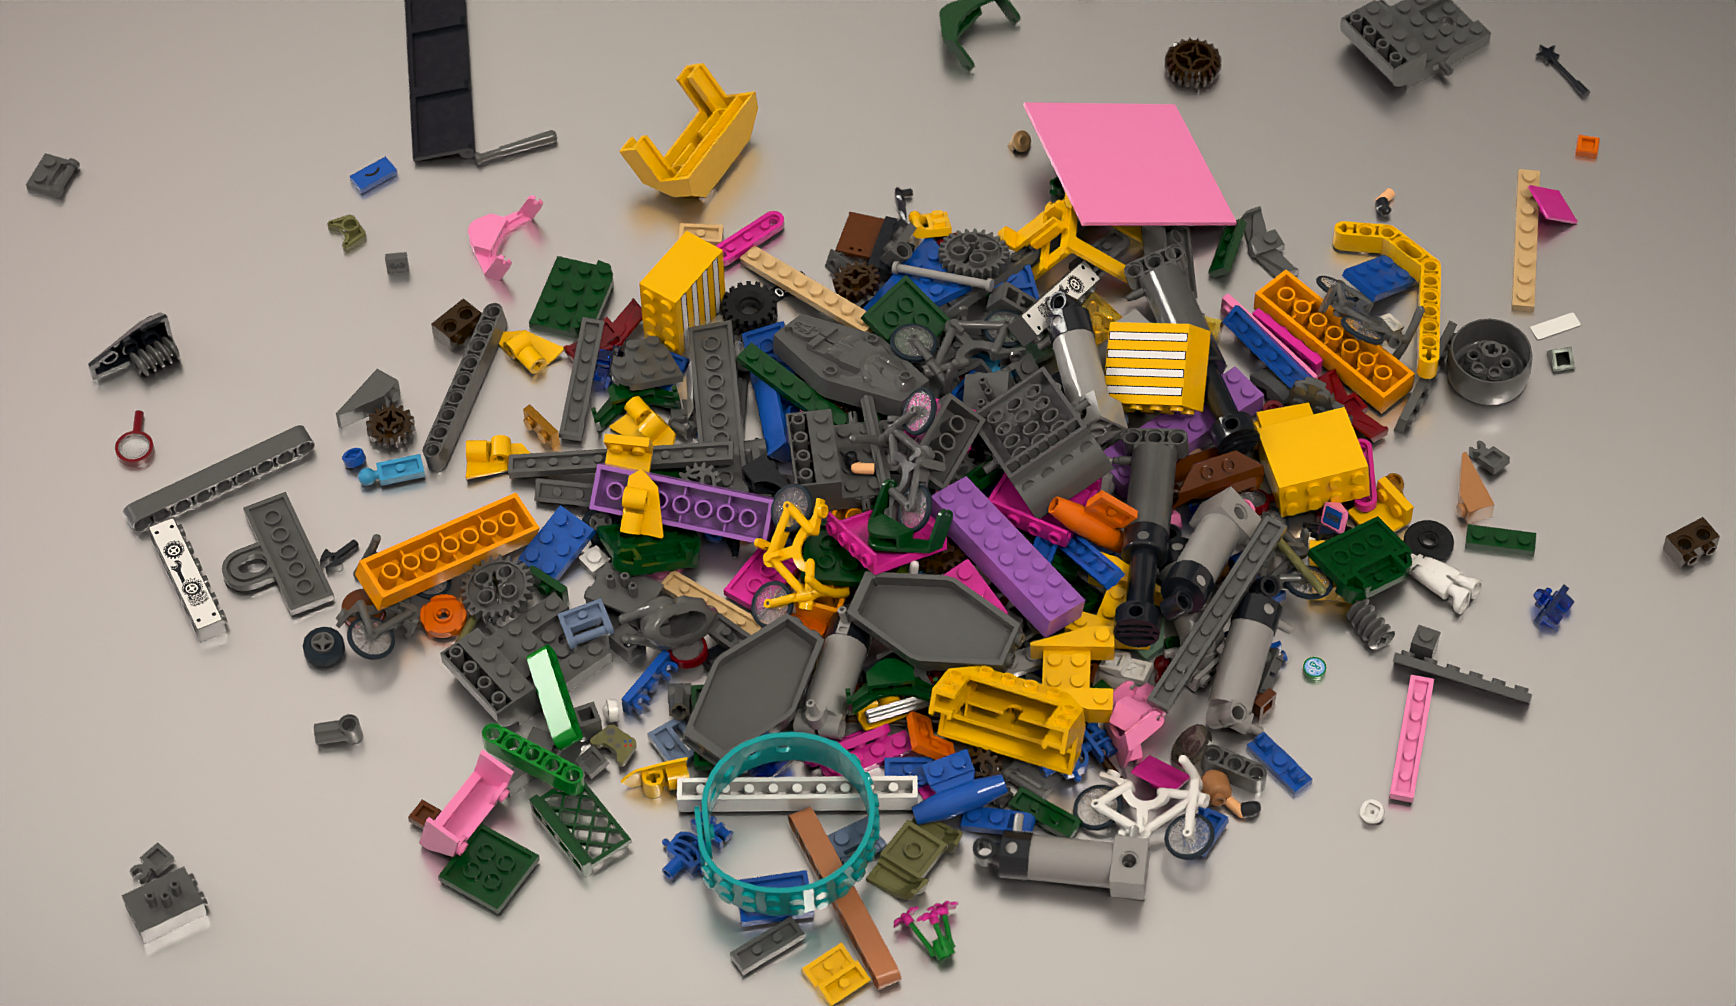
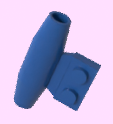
[912,749,1008,825]

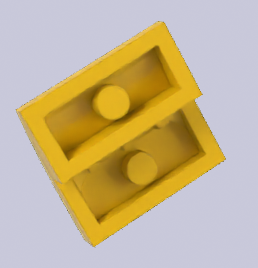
[800,942,871,1006]

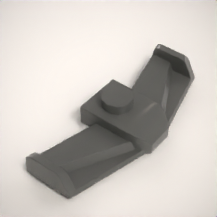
[1241,206,1299,277]

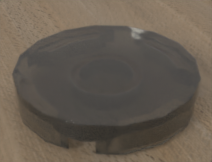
[1171,724,1212,768]

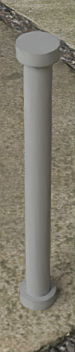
[892,261,994,292]

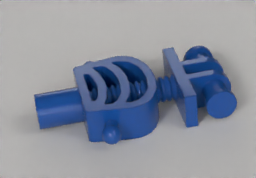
[1038,723,1117,782]
[662,811,733,880]

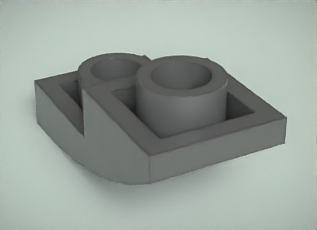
[1250,368,1290,404]

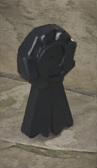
[1302,522,1352,541]

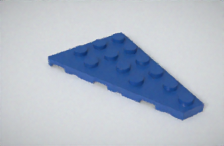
[863,237,972,334]

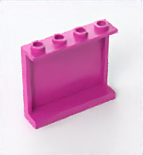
[987,473,1102,548]
[826,508,947,575]

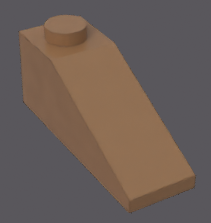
[1456,452,1495,525]

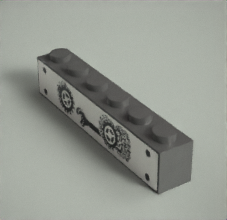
[1007,260,1101,347]
[148,517,228,643]

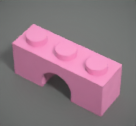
[1109,683,1167,731]

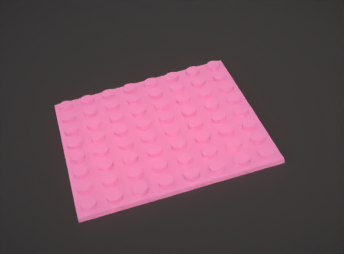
[1023,102,1237,226]

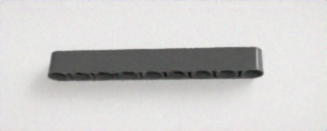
[422,303,507,470]
[123,425,315,532]

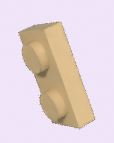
[678,223,724,246]

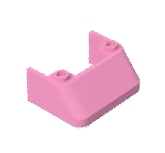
[419,750,514,857]

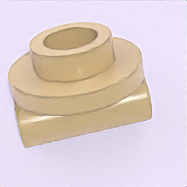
[1007,130,1031,152]

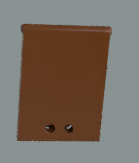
[835,212,884,260]

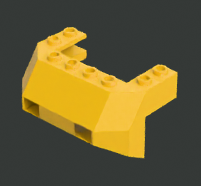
[619,63,758,199]
[928,666,1086,775]

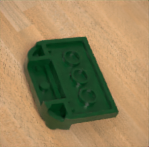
[529,256,614,338]
[1307,516,1412,604]
[597,523,701,578]

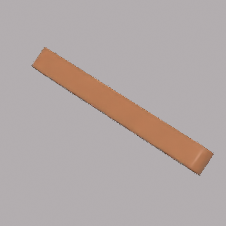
[788,807,901,990]

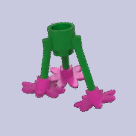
[893,901,958,961]

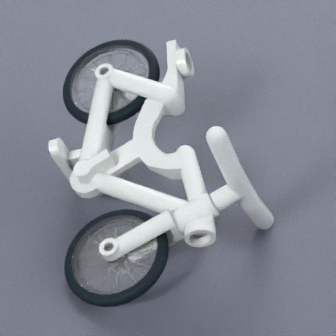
[1073,755,1215,860]

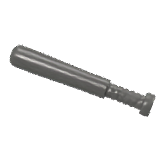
[474,130,557,165]

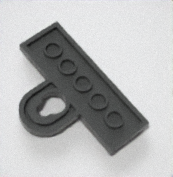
[222,492,335,616]

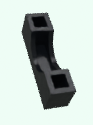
[742,454,814,541]

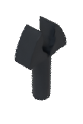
[320,539,359,573]

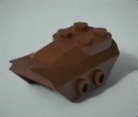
[1172,447,1264,510]

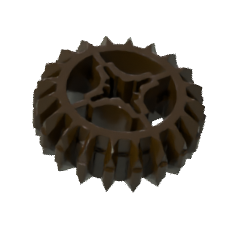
[1164,37,1222,89]

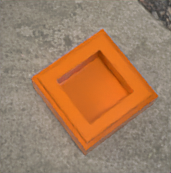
[1575,135,1600,159]

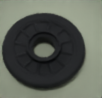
[1404,520,1454,561]

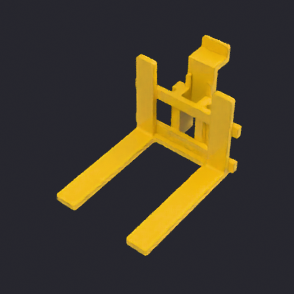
[997,192,1143,284]

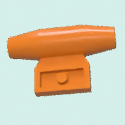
[1048,490,1138,554]

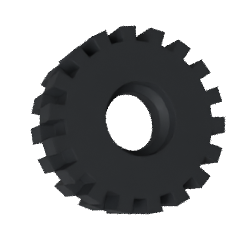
[722,281,778,336]

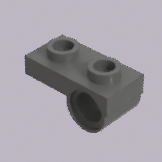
[880,222,917,268]

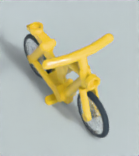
[751,484,850,628]

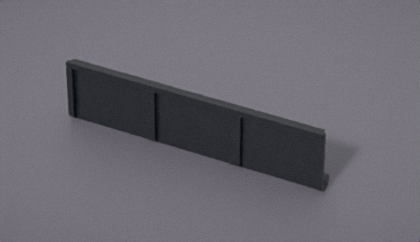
[404,0,476,161]

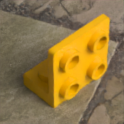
[604,434,654,472]
[1348,476,1414,532]

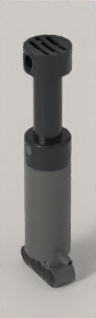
[1124,244,1260,455]
[1112,428,1189,648]

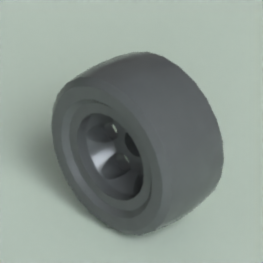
[1446,318,1533,405]

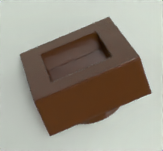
[1252,688,1277,720]
[408,799,442,829]

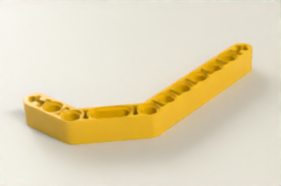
[1332,221,1441,379]

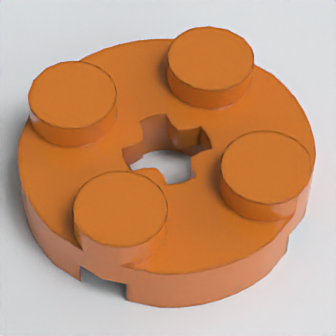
[420,594,467,638]

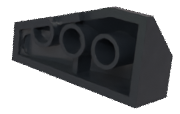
[88,312,173,380]

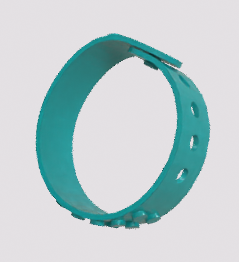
[694,732,880,916]

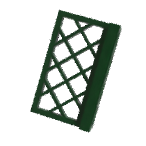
[529,779,632,878]

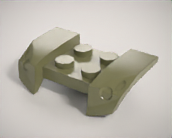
[866,817,963,901]

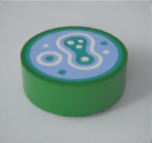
[1302,657,1326,681]

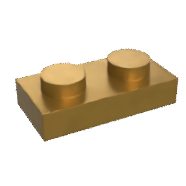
[523,404,560,449]

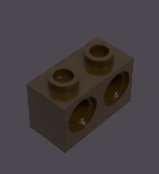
[431,298,482,352]
[1663,517,1720,568]

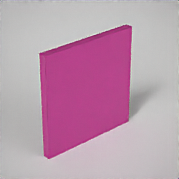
[1528,185,1578,224]
[1131,755,1190,789]

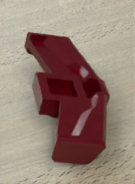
[563,298,643,362]
[1318,369,1389,442]

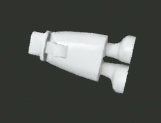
[1409,553,1483,614]

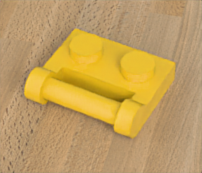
[908,210,952,239]

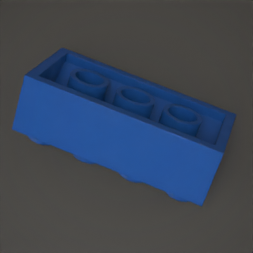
[753,379,800,463]

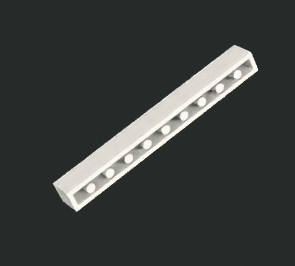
[677,776,918,812]

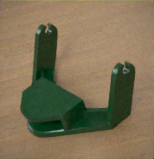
[939,0,1021,71]
[591,382,682,432]
[868,479,953,553]
[845,658,938,716]

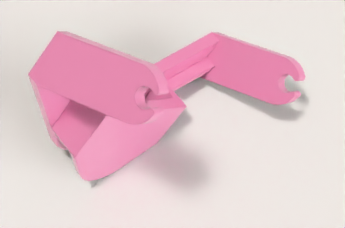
[468,195,543,281]
[1104,681,1164,769]

